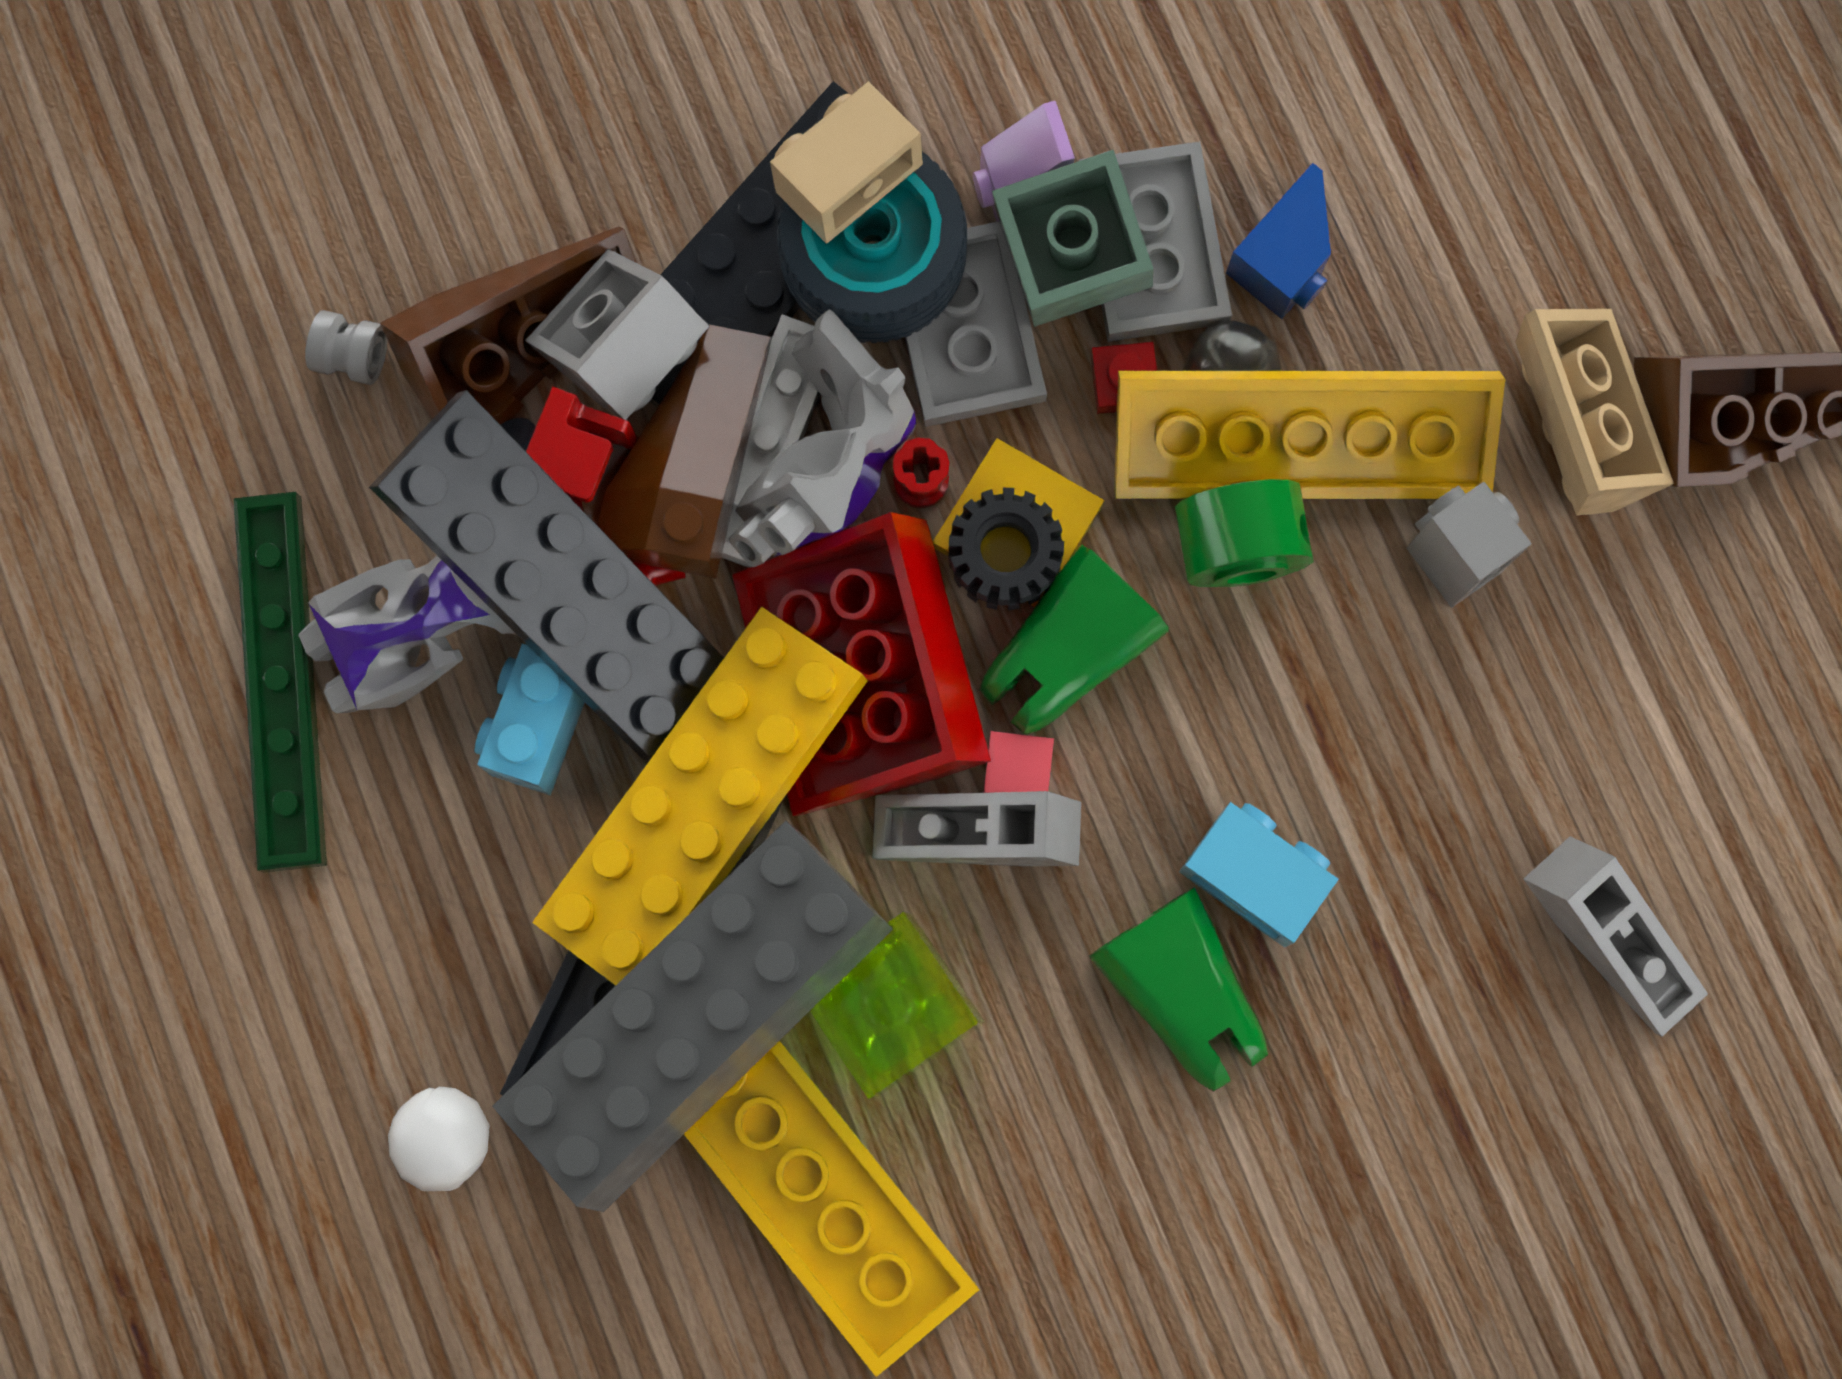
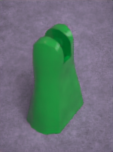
[979,544,1169,735]
[1089,887,1268,1092]

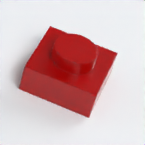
[1090,342,1157,414]

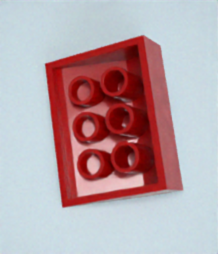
[732,512,991,816]

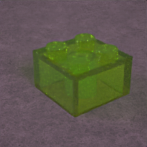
[810,911,985,1099]

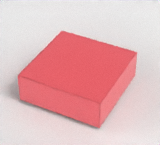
[983,731,1054,793]

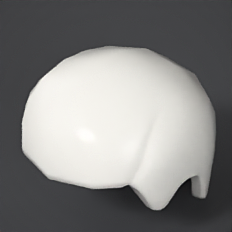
[388,1086,490,1191]

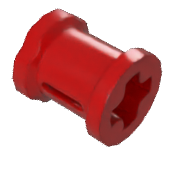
[893,437,950,508]

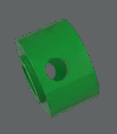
[1175,479,1314,587]

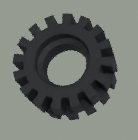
[948,487,1064,611]

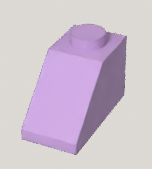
[973,101,1075,222]

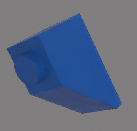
[1226,163,1331,319]

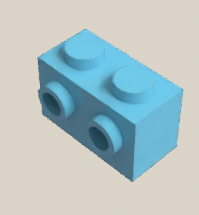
[474,643,585,796]
[1179,802,1339,948]

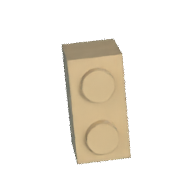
[770,81,923,244]

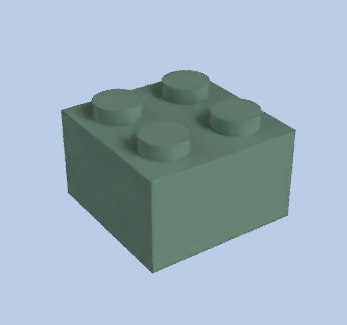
[992,149,1154,327]

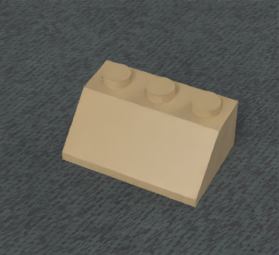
[1515,309,1674,516]

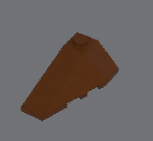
[380,226,637,425]
[597,324,771,579]
[1634,352,1842,487]

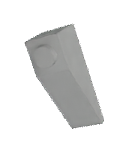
[872,791,1081,866]
[1524,836,1708,1037]

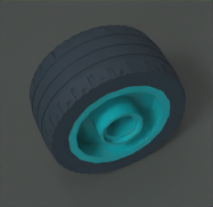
[777,154,967,343]

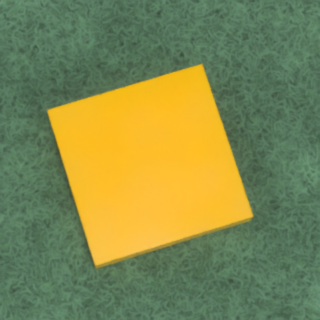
[933,438,1105,607]

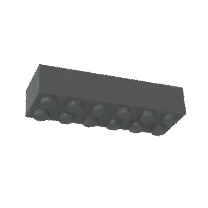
[492,821,893,1212]

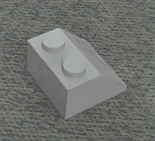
[525,249,709,420]

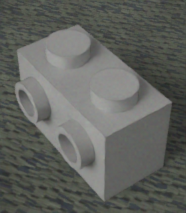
[1406,482,1532,608]

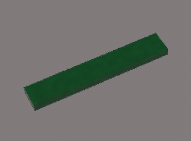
[233,492,327,873]

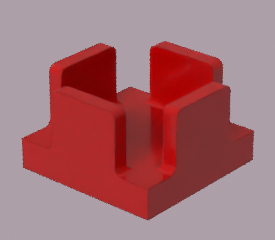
[526,386,637,511]

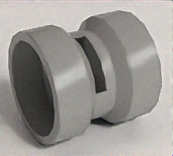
[305,310,388,385]

